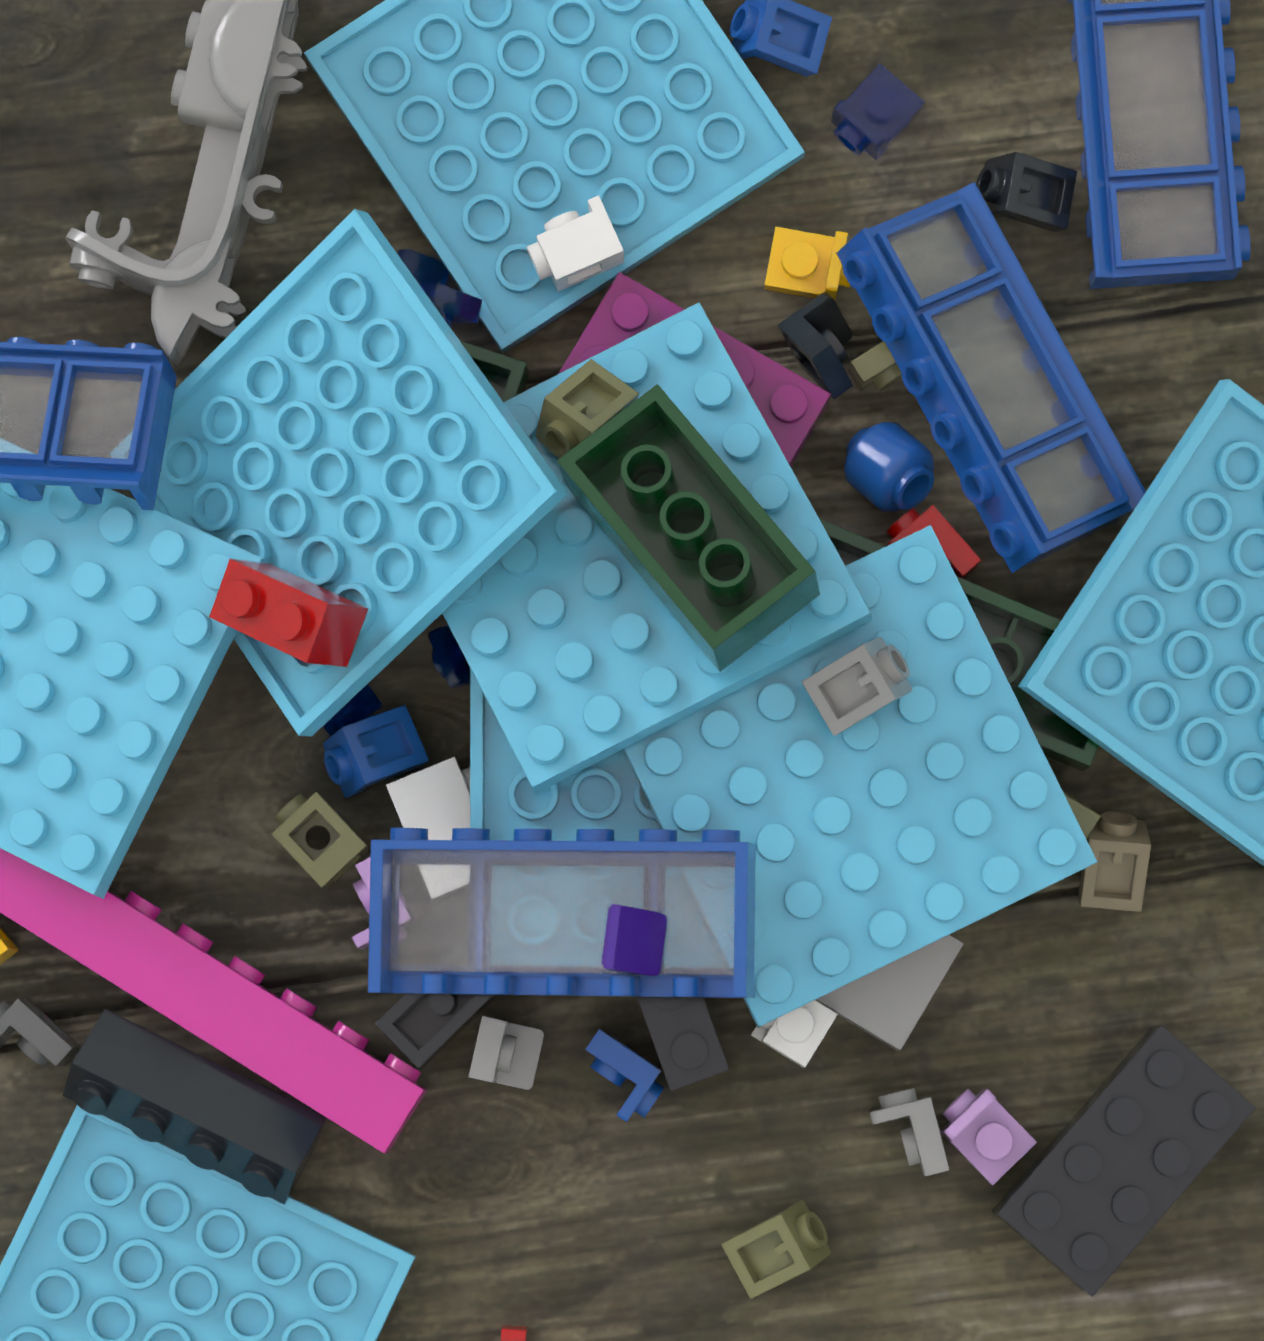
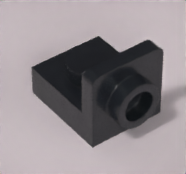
[976,152,1077,232]
[777,292,853,399]

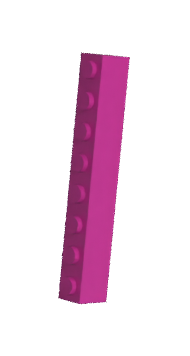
[0,848,427,1154]

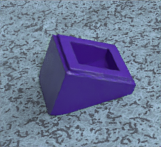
[601,904,668,977]

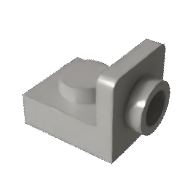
[802,637,912,736]
[468,1016,544,1090]
[869,1088,949,1176]

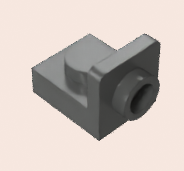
[0,998,82,1067]

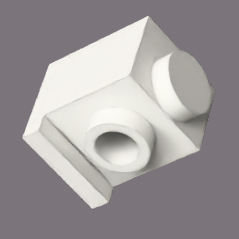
[526,195,624,292]
[751,1000,838,1068]

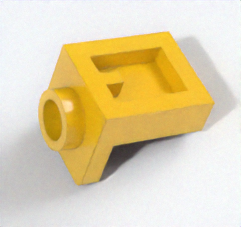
[764,226,851,300]

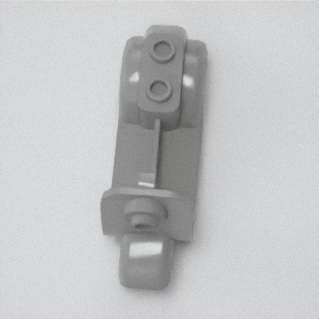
[65,0,308,367]

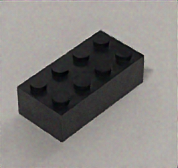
[992,1025,1256,1297]

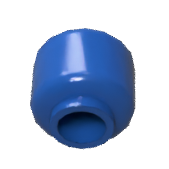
[844,422,934,512]

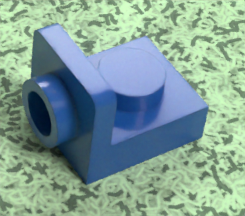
[730,0,832,77]
[323,705,429,798]
[585,1029,665,1122]

